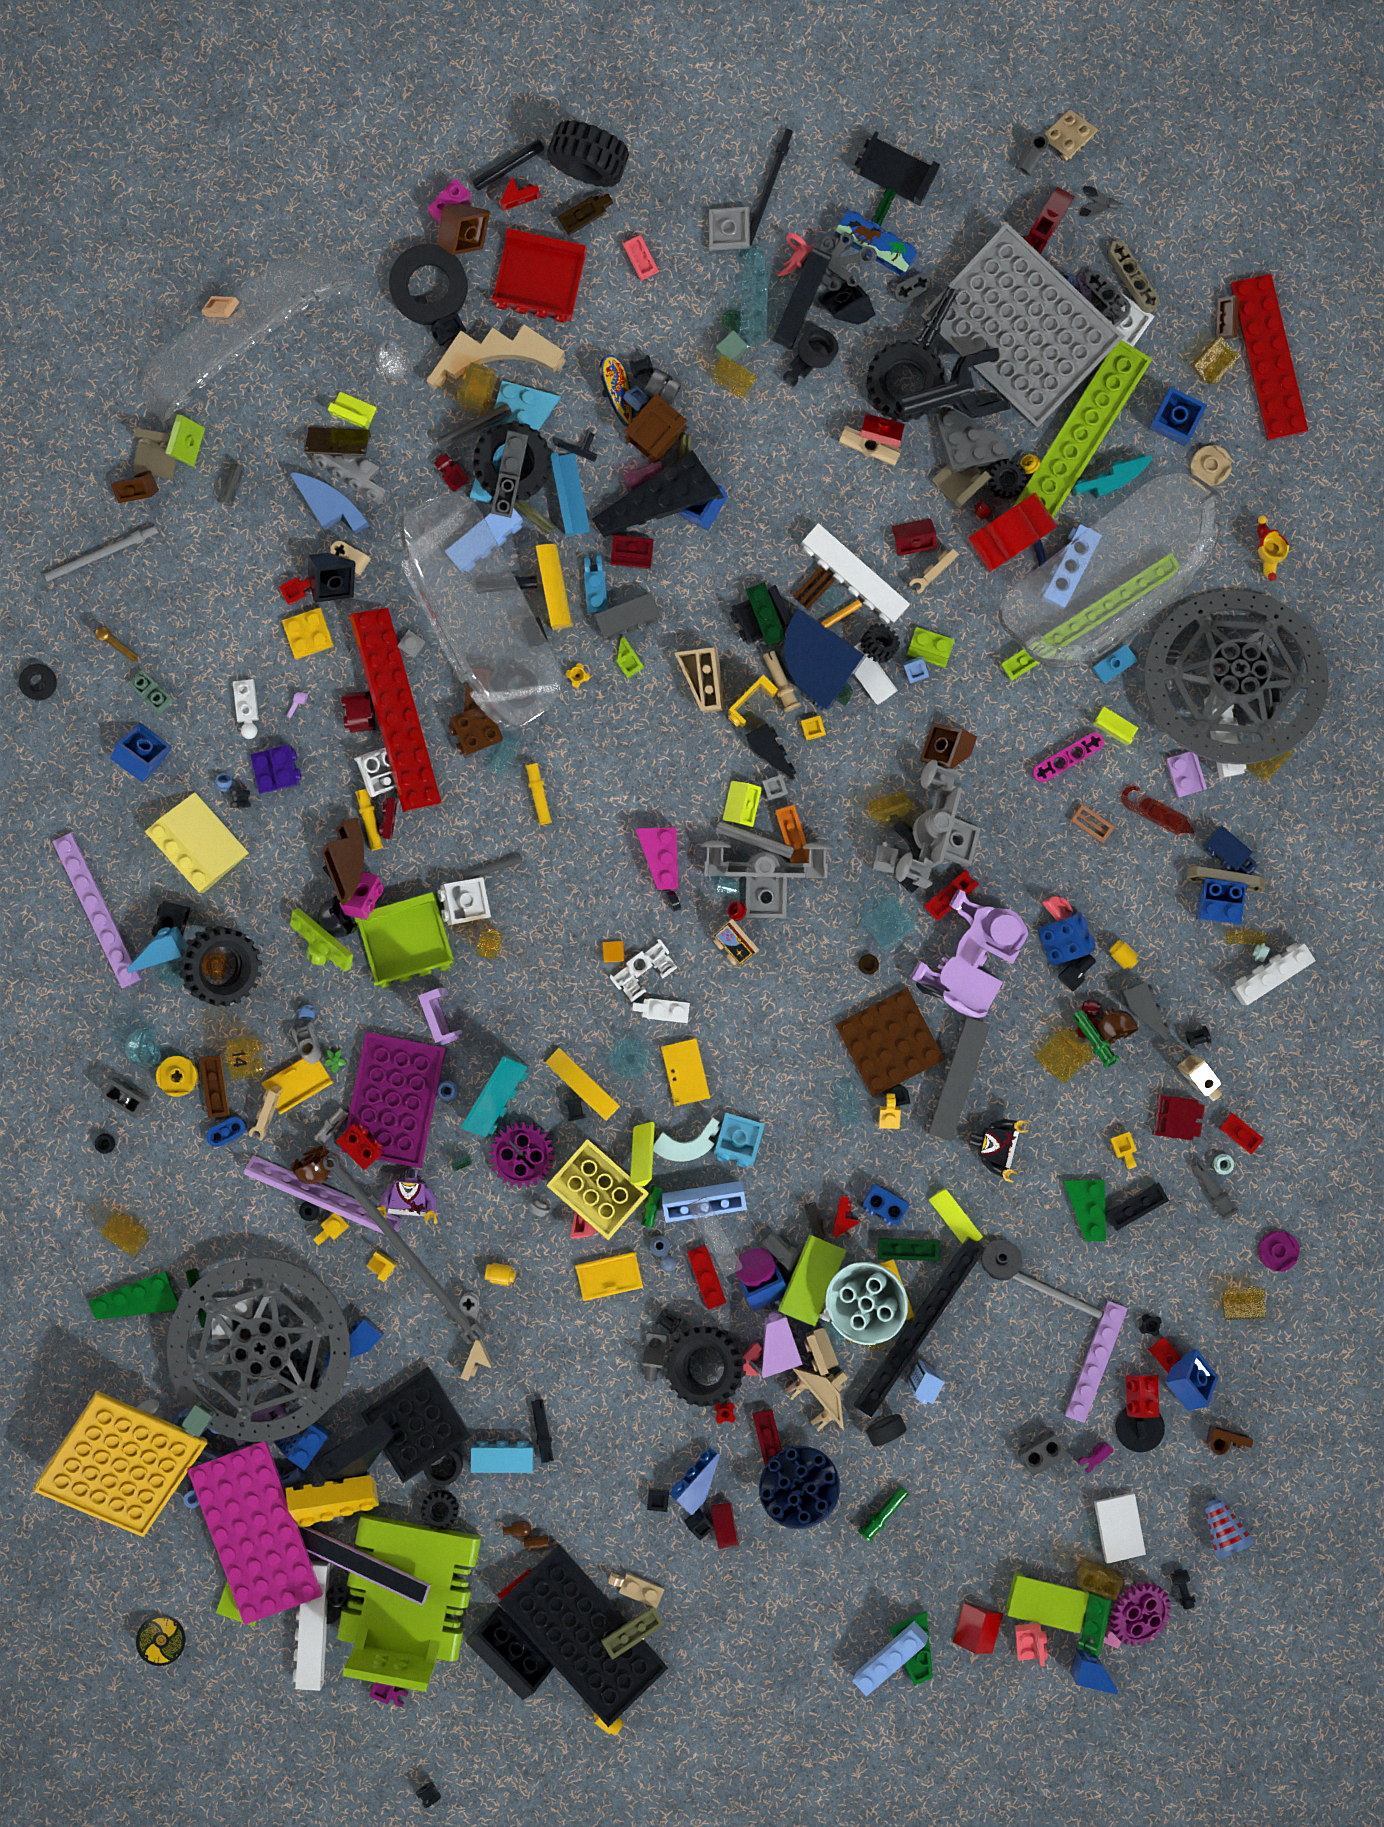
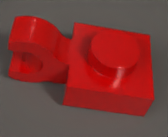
[279,577,311,605]

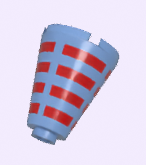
[1205,1498,1255,1559]

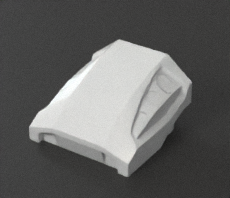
[354,748,396,797]

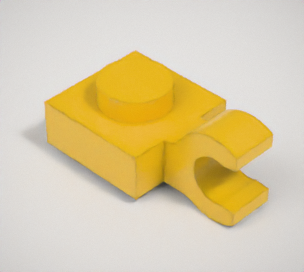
[879,1093,901,1129]
[1110,1131,1137,1169]
[313,1213,350,1246]

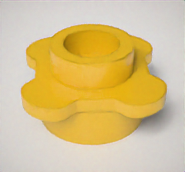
[566,663,590,688]

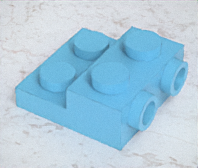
[713,1113,765,1168]

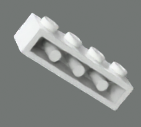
[1204,696,1246,779]
[1231,942,1316,1005]

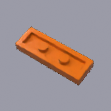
[775,805,809,863]

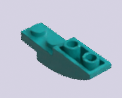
[1072,454,1152,499]

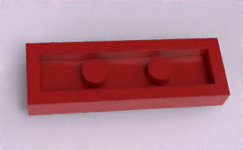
[687,1245,727,1310]

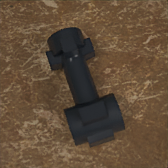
[1170,1569,1196,1610]

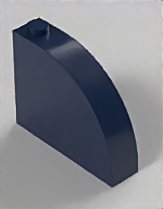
[784,609,867,710]

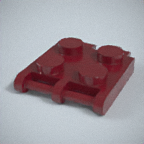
[1152,1094,1205,1141]

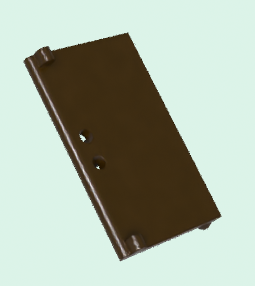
[304,427,371,456]

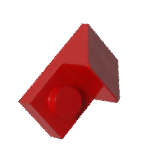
[500,176,541,211]
[832,1194,861,1237]

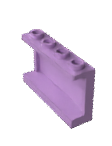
[418,987,463,1045]

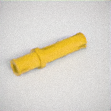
[525,763,552,825]
[355,789,384,851]

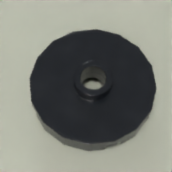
[981,1239,1022,1281]

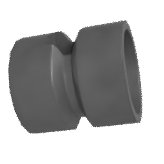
[645,370,682,406]

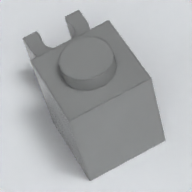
[872,842,899,874]

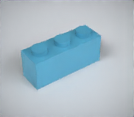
[471,1441,534,1473]

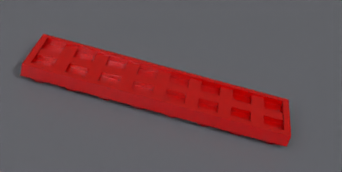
[1230,273,1309,441]

